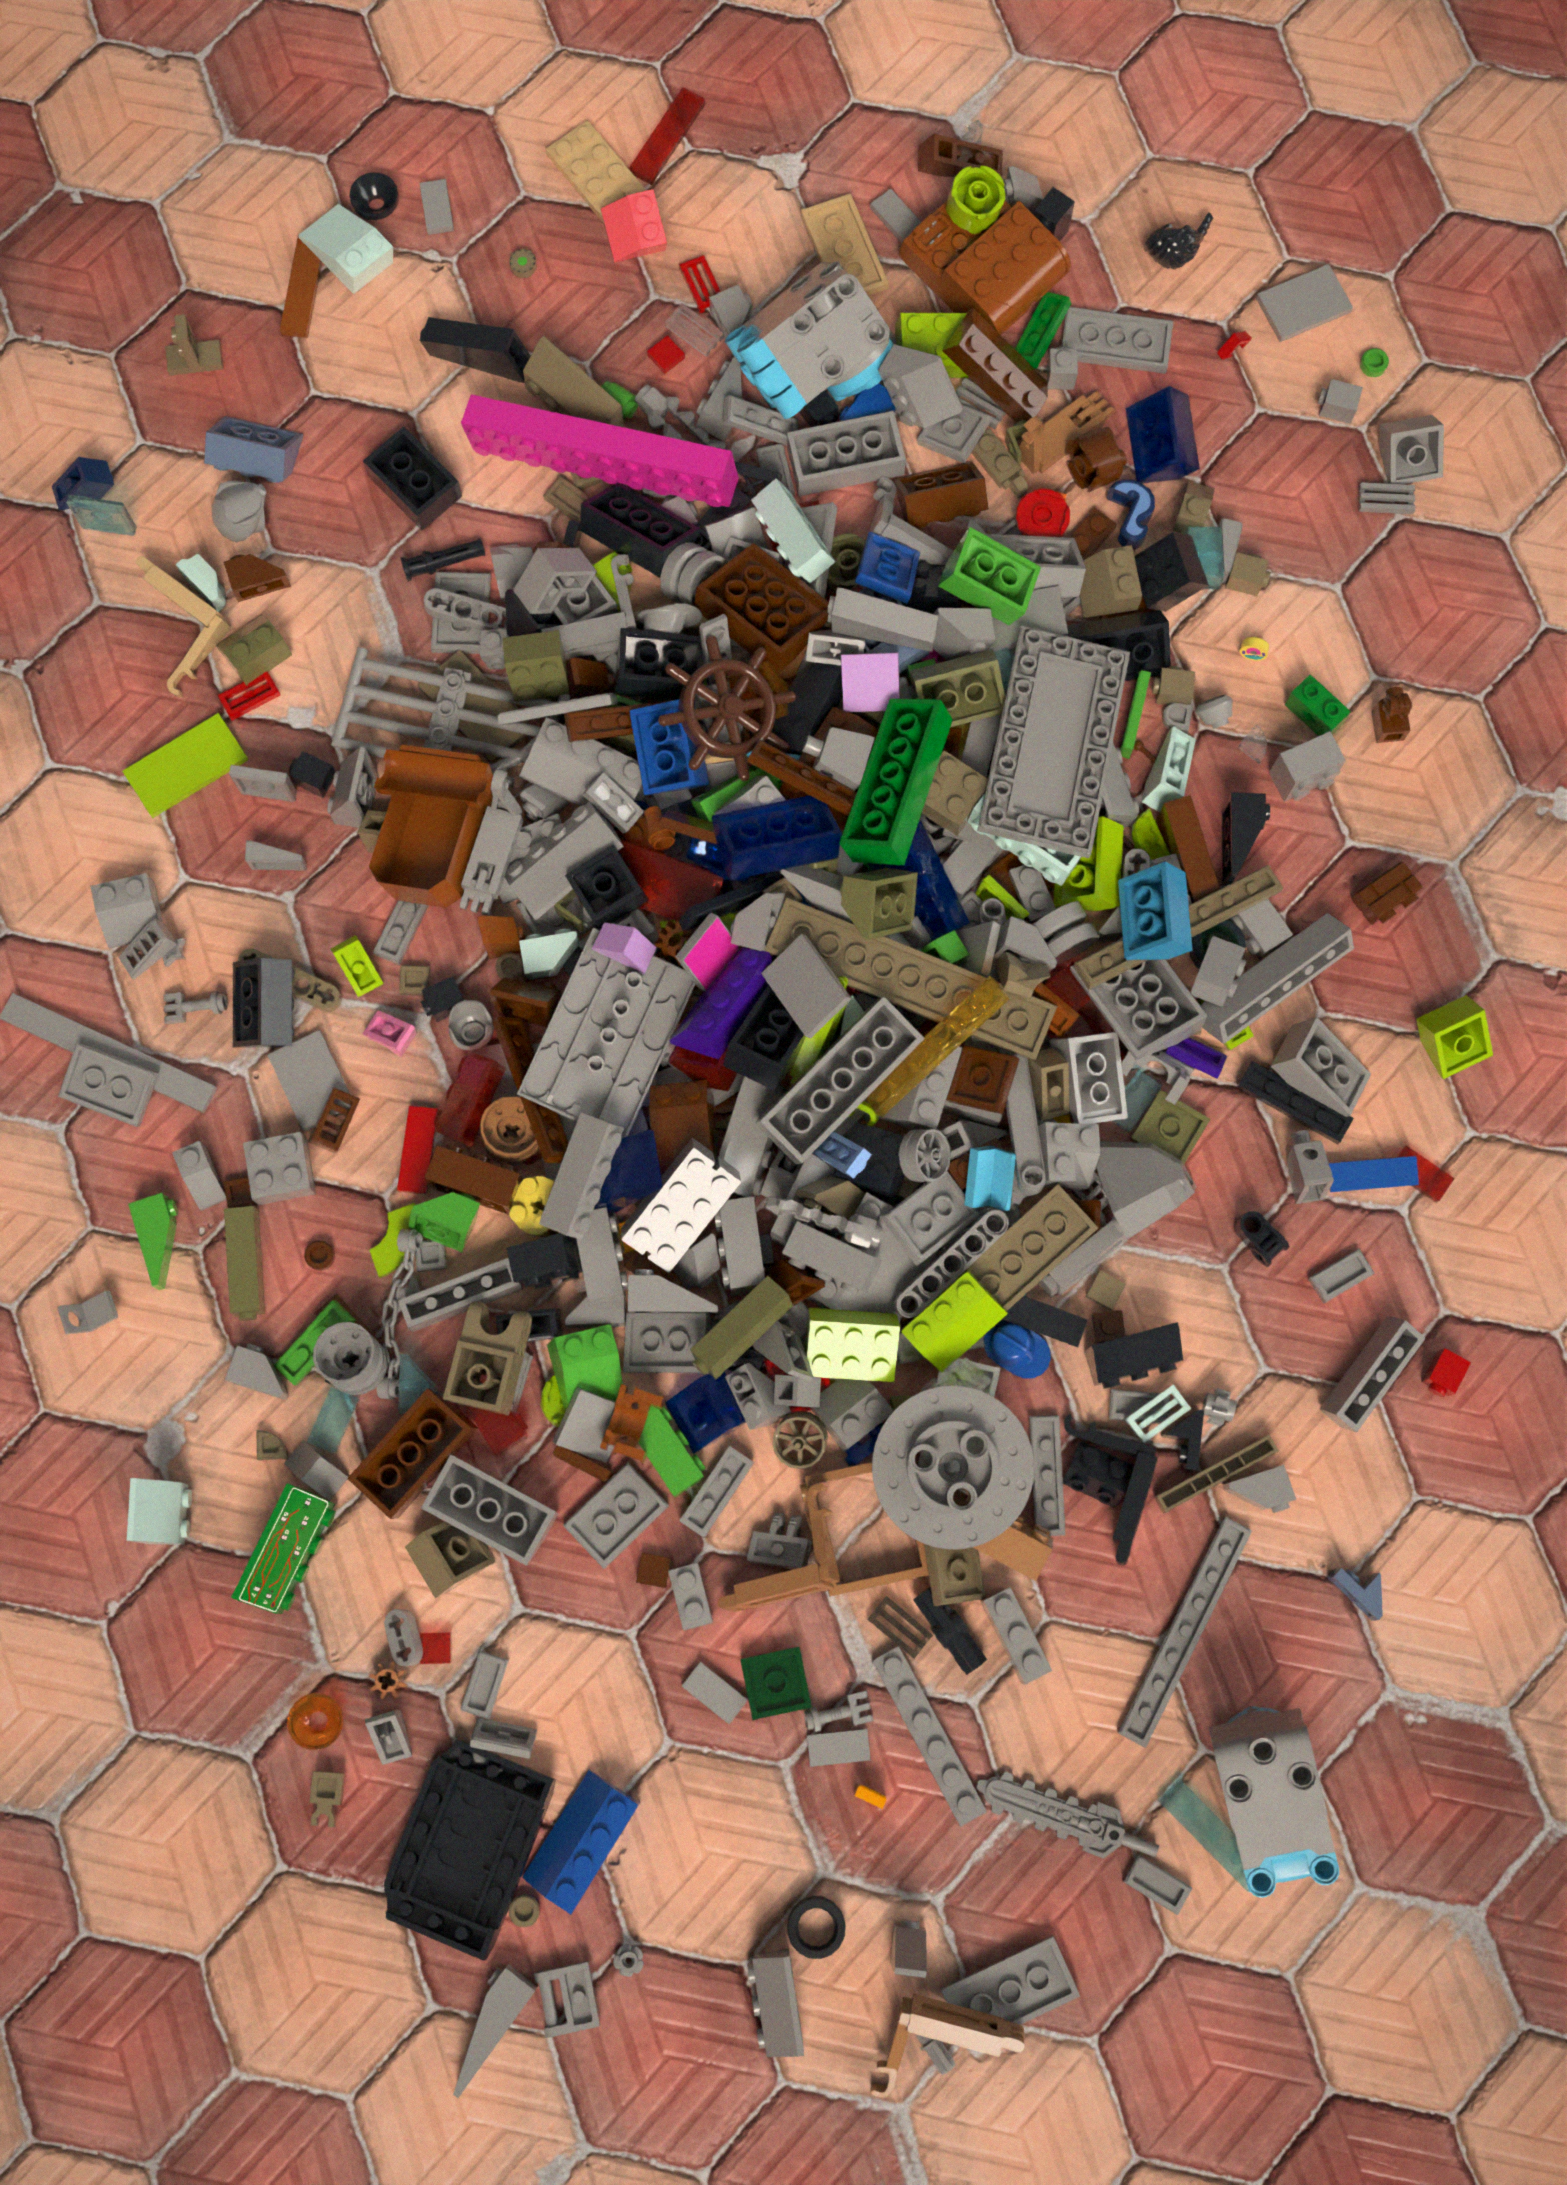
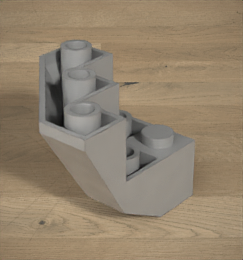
[1096,1141,1197,1239]

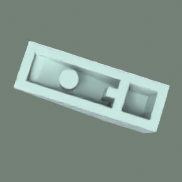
[1141,726,1196,812]

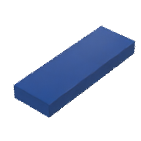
[1329,1156,1419,1192]

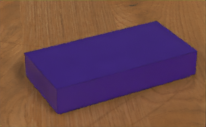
[1166,1037,1227,1079]

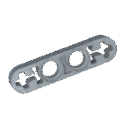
[424,588,506,630]

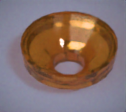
[287,1693,344,1750]

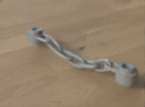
[377,1228,423,1400]

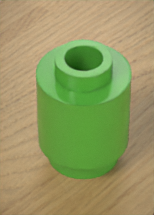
[601,381,638,420]

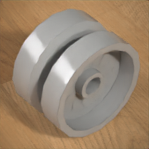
[660,542,728,606]
[1033,901,1100,966]

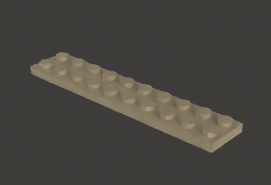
[765,898,1057,1060]

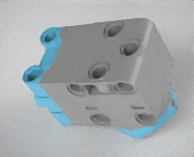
[725,261,894,419]
[1208,1706,1339,1898]

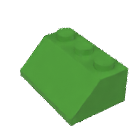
[938,527,1041,625]

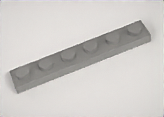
[872,1646,987,1827]

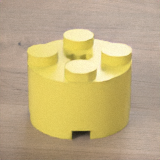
[509,1176,559,1237]

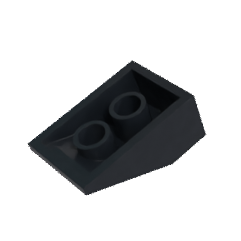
[1221,792,1270,886]

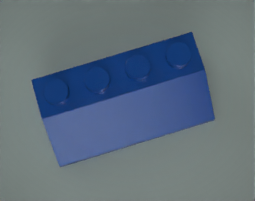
[522,1769,640,1915]

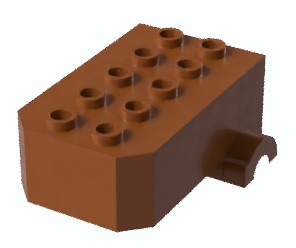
[369,744,493,908]

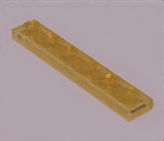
[866,976,1009,1117]

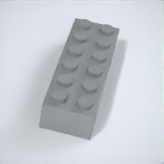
[755,996,925,1164]

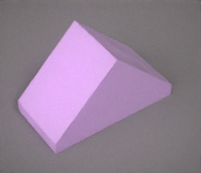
[592,923,656,974]

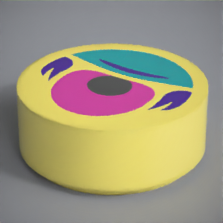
[1240,637,1269,661]

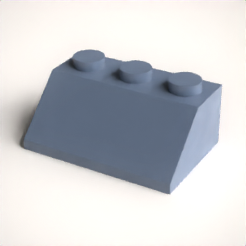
[204,416,303,483]

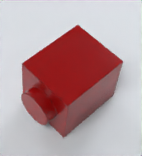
[1422,1348,1471,1397]

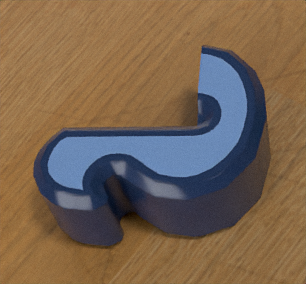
[1106,479,1155,550]

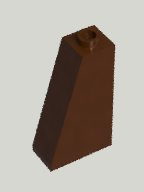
[1155,795,1220,903]

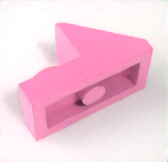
[363,1010,416,1057]

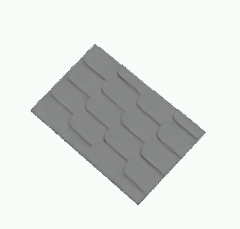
[517,927,695,1143]

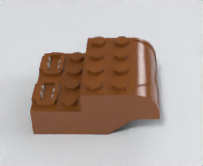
[898,201,1071,335]

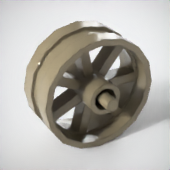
[772,1411,828,1469]

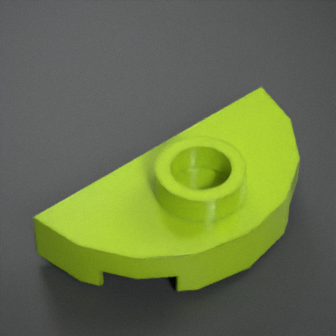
[1132,808,1170,861]
[540,1375,565,1427]

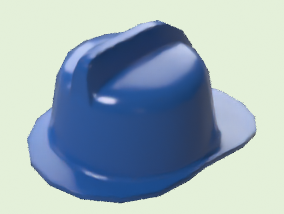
[983,1320,1051,1379]

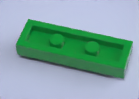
[1015,292,1071,369]

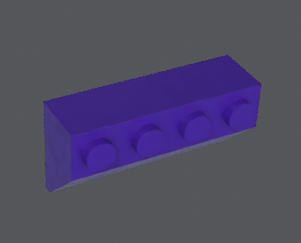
[669,947,773,1060]

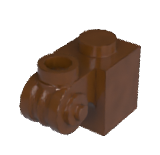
[1371,687,1412,743]

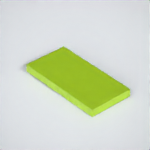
[122,713,249,818]

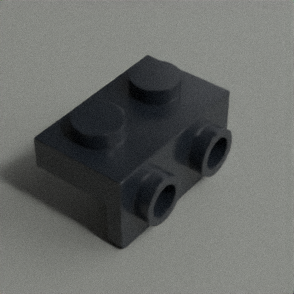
[1063,1441,1134,1507]

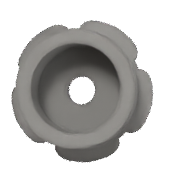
[613,1944,644,1977]

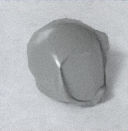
[211,481,267,542]

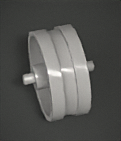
[899,1129,951,1182]

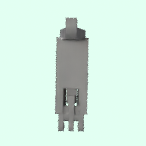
[868,476,954,566]
[541,554,637,660]
[460,769,523,916]
[1039,1220,1131,1297]

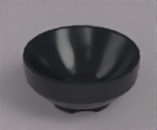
[349,172,399,220]

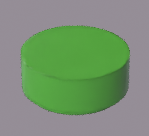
[1360,348,1389,377]

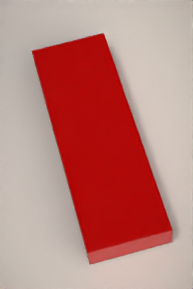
[397,1106,439,1195]

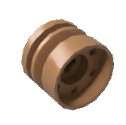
[481,1097,539,1165]

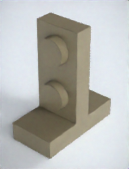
[165,314,223,376]

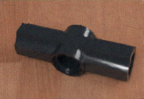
[913,1586,987,1675]

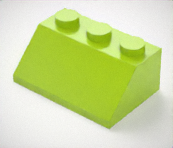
[1054,816,1123,911]
[901,1269,1008,1373]

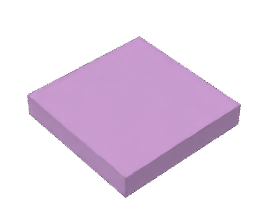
[841,652,900,712]

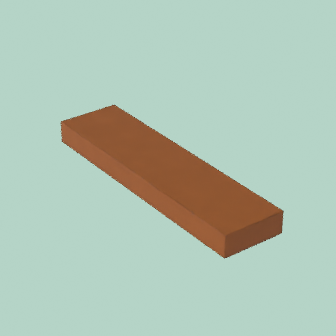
[280,234,322,338]

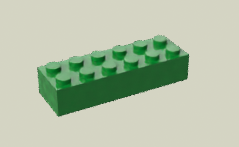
[839,698,953,865]

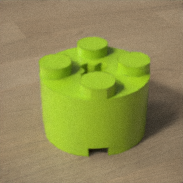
[946,166,1006,234]

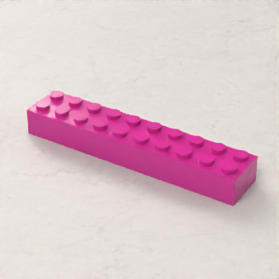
[461,394,739,507]

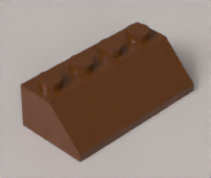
[942,308,1048,423]
[347,1388,478,1519]

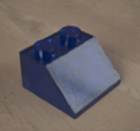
[665,1371,746,1454]

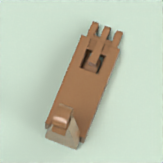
[1019,391,1116,474]
[718,1484,840,1612]
[870,1993,1024,2098]

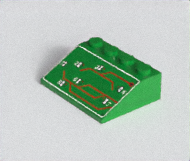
[231,1483,336,1614]

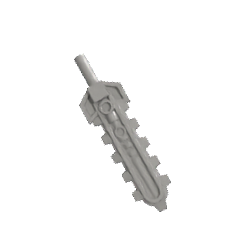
[976,1771,1159,1859]

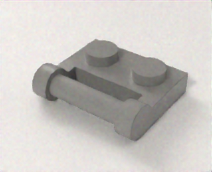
[534,1961,601,2038]

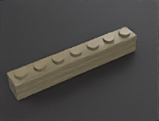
[1154,1434,1279,1514]

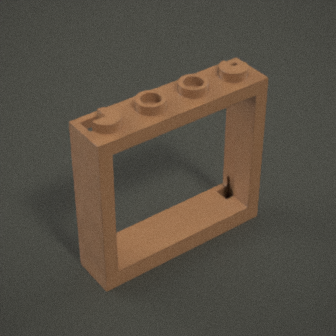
[800,1462,929,1597]

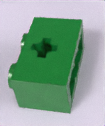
[1285,674,1351,736]

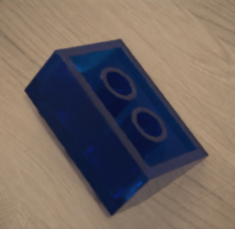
[1126,386,1200,483]

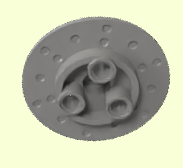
[872,1386,1034,1549]

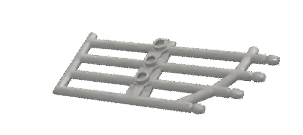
[331,647,585,787]

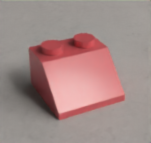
[601,189,667,263]

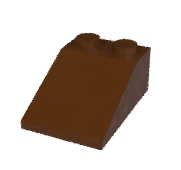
[489,975,562,1027]
[649,1079,714,1178]

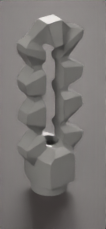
[635,384,726,449]
[765,1197,883,1250]

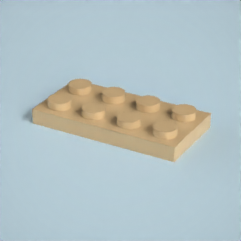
[545,120,647,224]
[801,193,889,296]

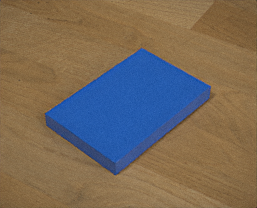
[855,532,920,603]

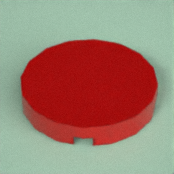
[1015,488,1070,537]

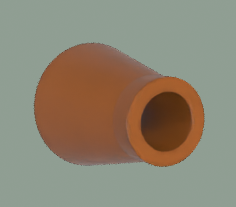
[644,806,675,850]

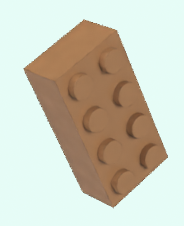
[953,1488,1053,1581]

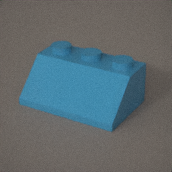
[1118,861,1193,960]

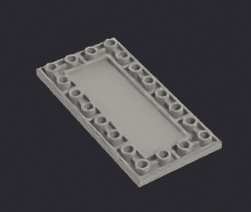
[977,625,1130,858]

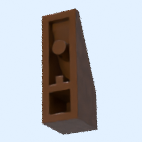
[918,134,1003,177]

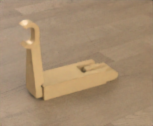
[136,556,231,698]

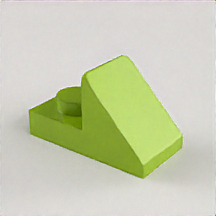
[331,935,384,997]

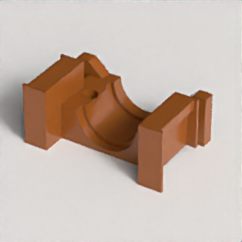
[600,1384,665,1465]

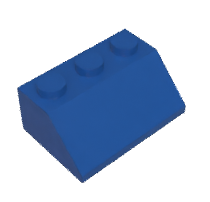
[629,700,709,795]

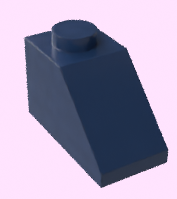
[52,457,114,510]

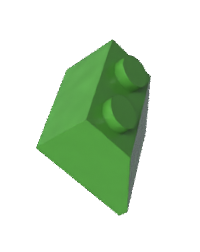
[408,1192,480,1253]

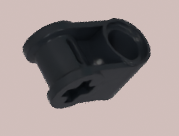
[1234,1211,1290,1267]

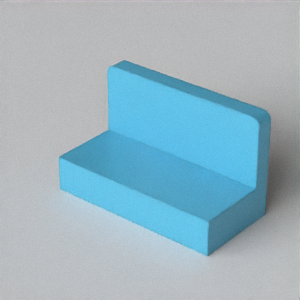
[964,1146,1016,1211]

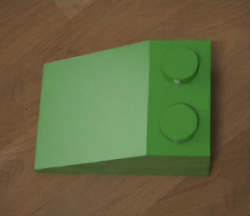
[547,1324,623,1412]

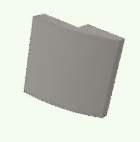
[704,506,768,556]

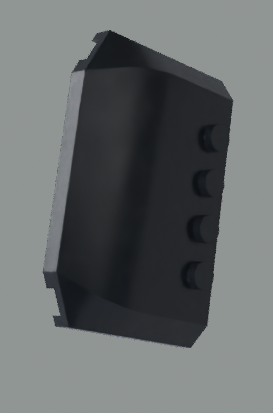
[384,1739,556,1961]

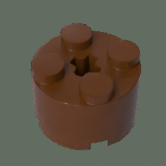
[1065,427,1127,492]

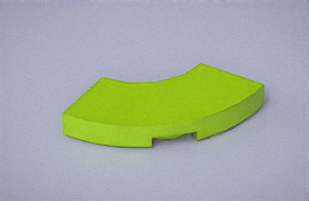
[369,1203,416,1278]

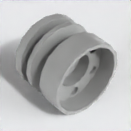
[313,1322,388,1395]

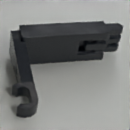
[1064,1414,1158,1566]

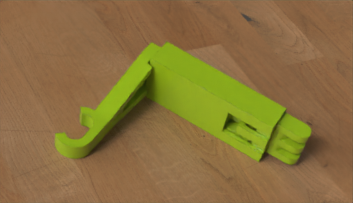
[789,976,879,1127]

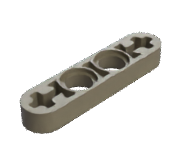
[238,949,342,1012]

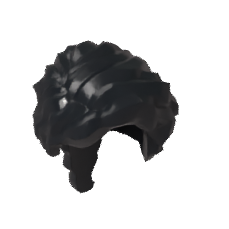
[1144,212,1214,270]

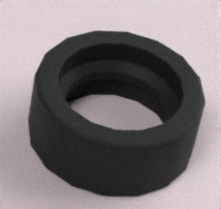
[787,1896,846,1959]

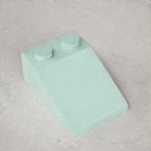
[298,204,393,294]
[127,1478,192,1545]

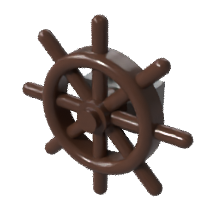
[658,635,796,781]

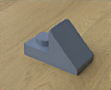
[1327,1568,1383,1621]

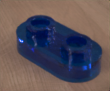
[844,1422,884,1467]

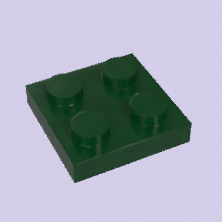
[740,1647,812,1720]

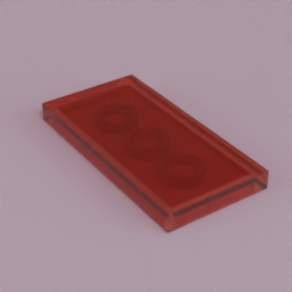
[618,838,724,921]

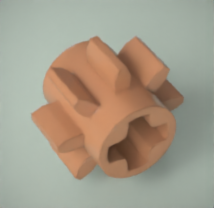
[369,1662,408,1700]

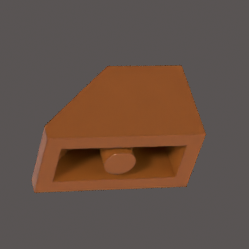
[477,916,526,959]

